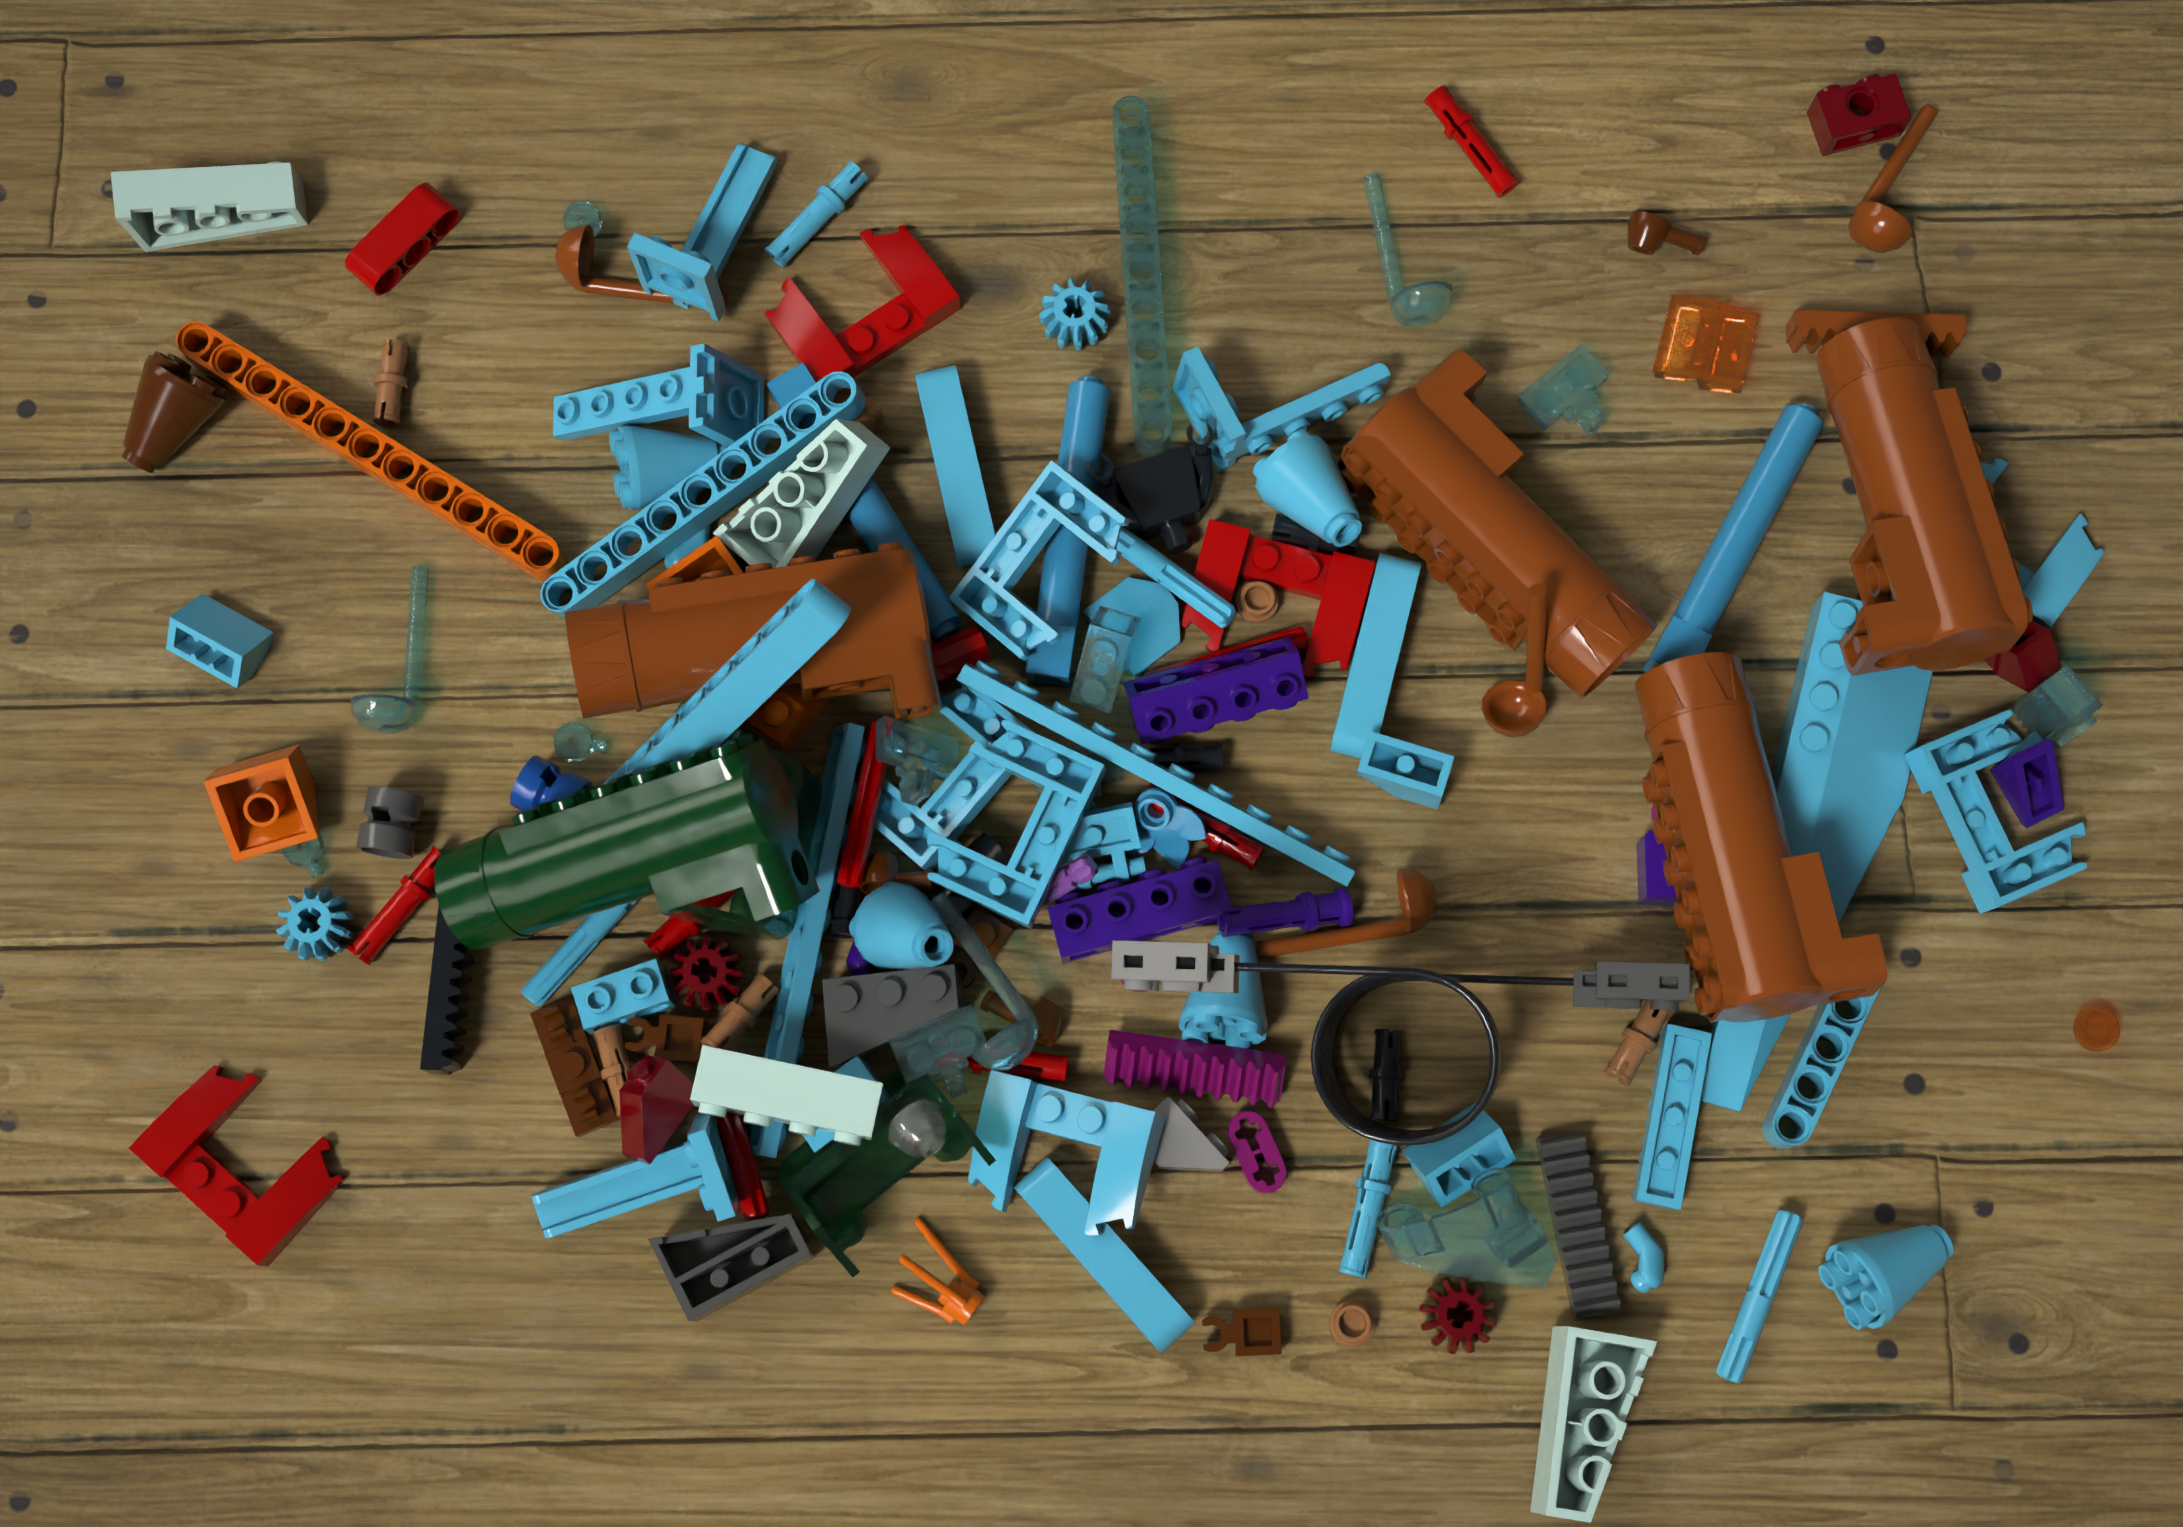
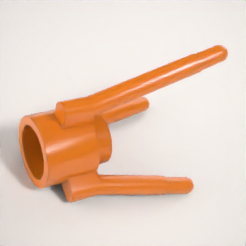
[891,1218,985,1326]

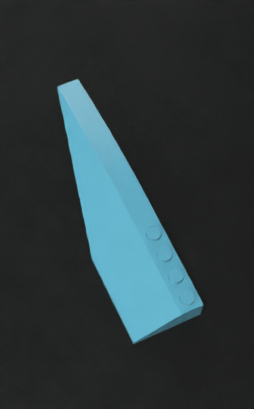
[1700,591,1933,1112]

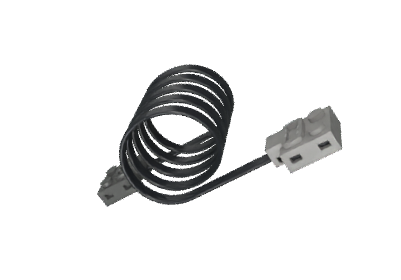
[1111,940,1690,1145]

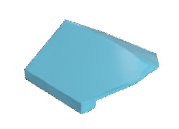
[1082,577,1181,678]

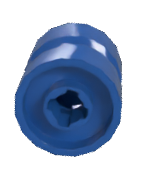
[510,755,592,812]

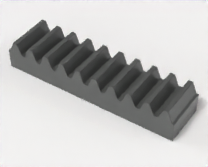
[1535,1131,1621,1319]

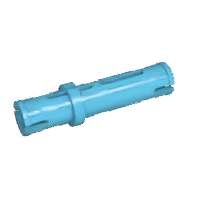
[764,161,869,268]
[1338,1139,1398,1279]

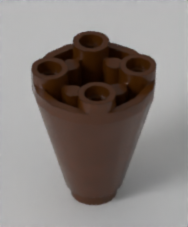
[122,351,228,473]

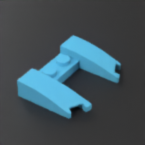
[1980,458,2104,629]
[948,460,1129,661]
[851,675,1033,871]
[1904,709,2087,914]
[927,719,1107,929]
[968,1070,1166,1237]

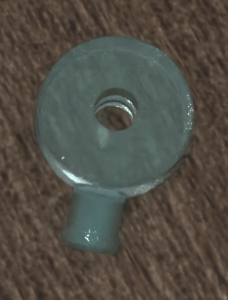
[559,201,602,239]
[553,722,608,762]
[282,835,324,879]

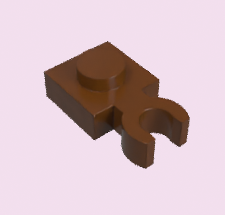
[944,905,1013,989]
[625,1014,707,1064]
[1202,1308,1282,1356]

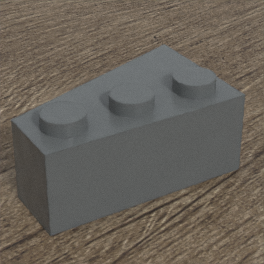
[822,964,966,1071]
[648,1214,817,1322]

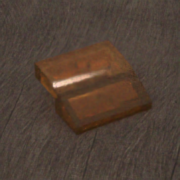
[1653,295,1760,394]

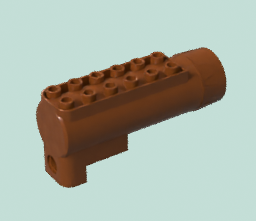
[1816,318,2033,676]
[1338,350,1658,699]
[565,542,942,722]
[1635,652,1887,1023]

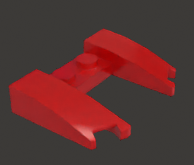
[765,225,961,383]
[1181,519,1375,679]
[129,1065,345,1267]

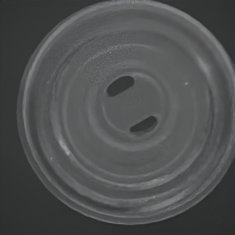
[888,1099,947,1158]

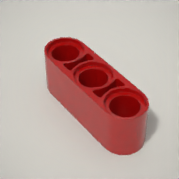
[345,182,460,296]

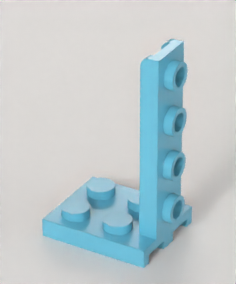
[627,143,779,322]
[553,343,764,447]
[1172,346,1391,472]
[531,1113,739,1239]

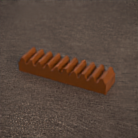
[1786,309,1967,358]

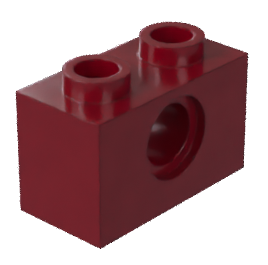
[1806,73,1912,156]

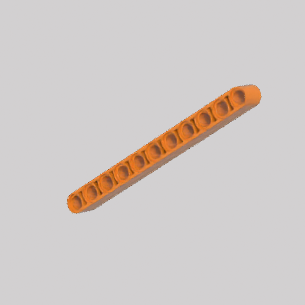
[176,321,568,582]

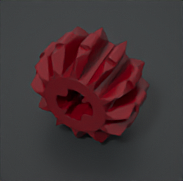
[669,935,746,1012]
[1419,1276,1497,1354]

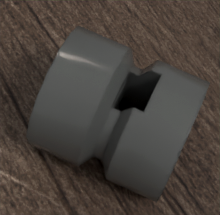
[356,787,425,859]

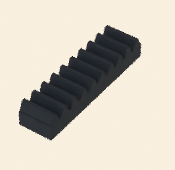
[420,905,474,1075]

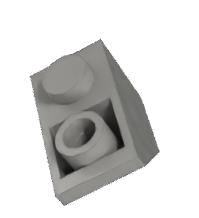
[1153,1096,1230,1172]

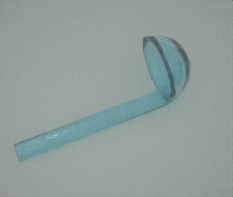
[1363,173,1453,327]
[350,565,429,734]
[931,892,1039,1071]

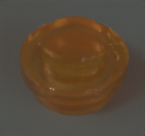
[2073,1007,2120,1052]

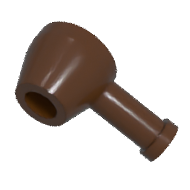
[1627,211,1706,256]
[859,852,939,895]
[980,990,1063,1047]

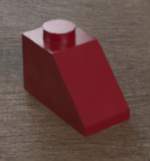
[1984,621,2062,693]
[619,1055,694,1164]

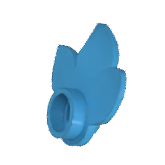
[1127,788,1206,868]

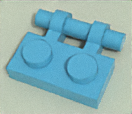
[1059,802,1147,891]

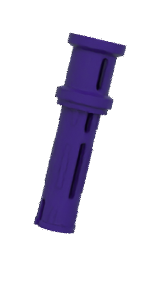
[1217,887,1353,937]

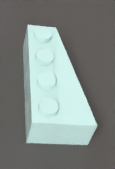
[111,161,308,252]
[713,419,890,569]
[690,1045,883,1146]
[1530,1326,1657,1523]

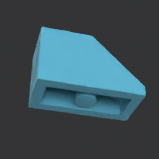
[1357,731,1455,810]

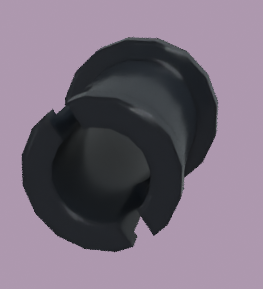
[828,883,861,939]

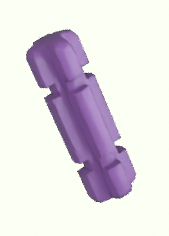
[1041,854,1099,908]

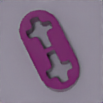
[1227,1111,1287,1194]

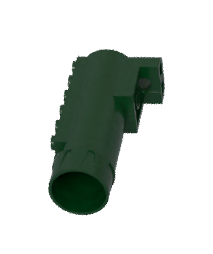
[434,733,820,950]

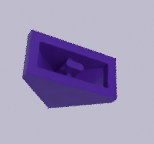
[1990,738,2064,829]
[1636,830,1677,905]

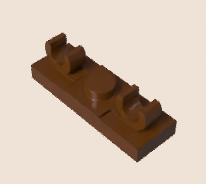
[530,997,620,1137]

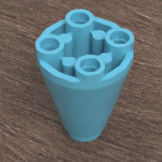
[609,426,727,511]
[1253,430,1362,547]
[849,881,953,971]
[1179,929,1268,1049]
[1818,1224,1954,1330]

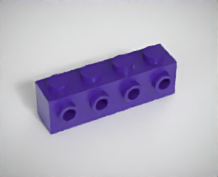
[1123,637,1309,745]
[1047,857,1232,964]

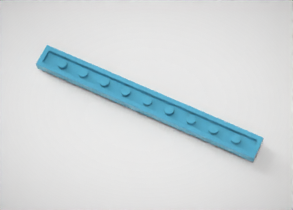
[956,660,1355,887]
[748,722,866,1158]

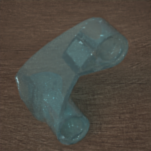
[1376,1168,1556,1287]

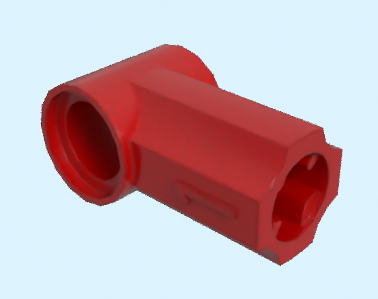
[931,625,992,690]

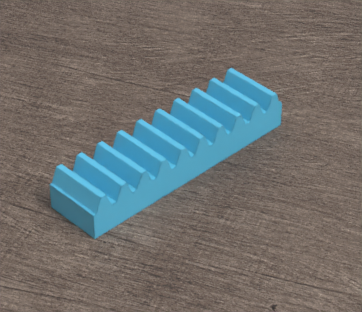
[1632,1024,1712,1211]

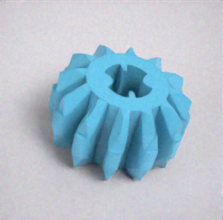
[1039,277,1110,352]
[276,887,355,961]

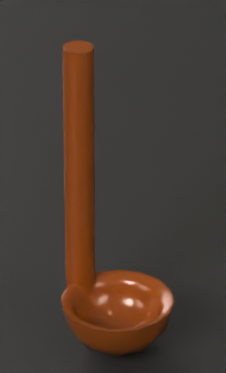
[1848,105,1937,253]
[555,224,728,310]
[1481,584,1547,737]
[1257,868,1437,958]

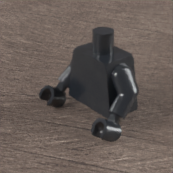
[1084,422,1215,554]

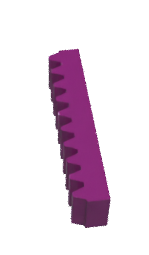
[1104,1030,1287,1108]

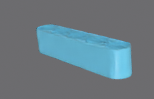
[915,365,995,568]
[1330,553,1421,759]
[1762,960,1888,1149]
[1014,1157,1195,1354]

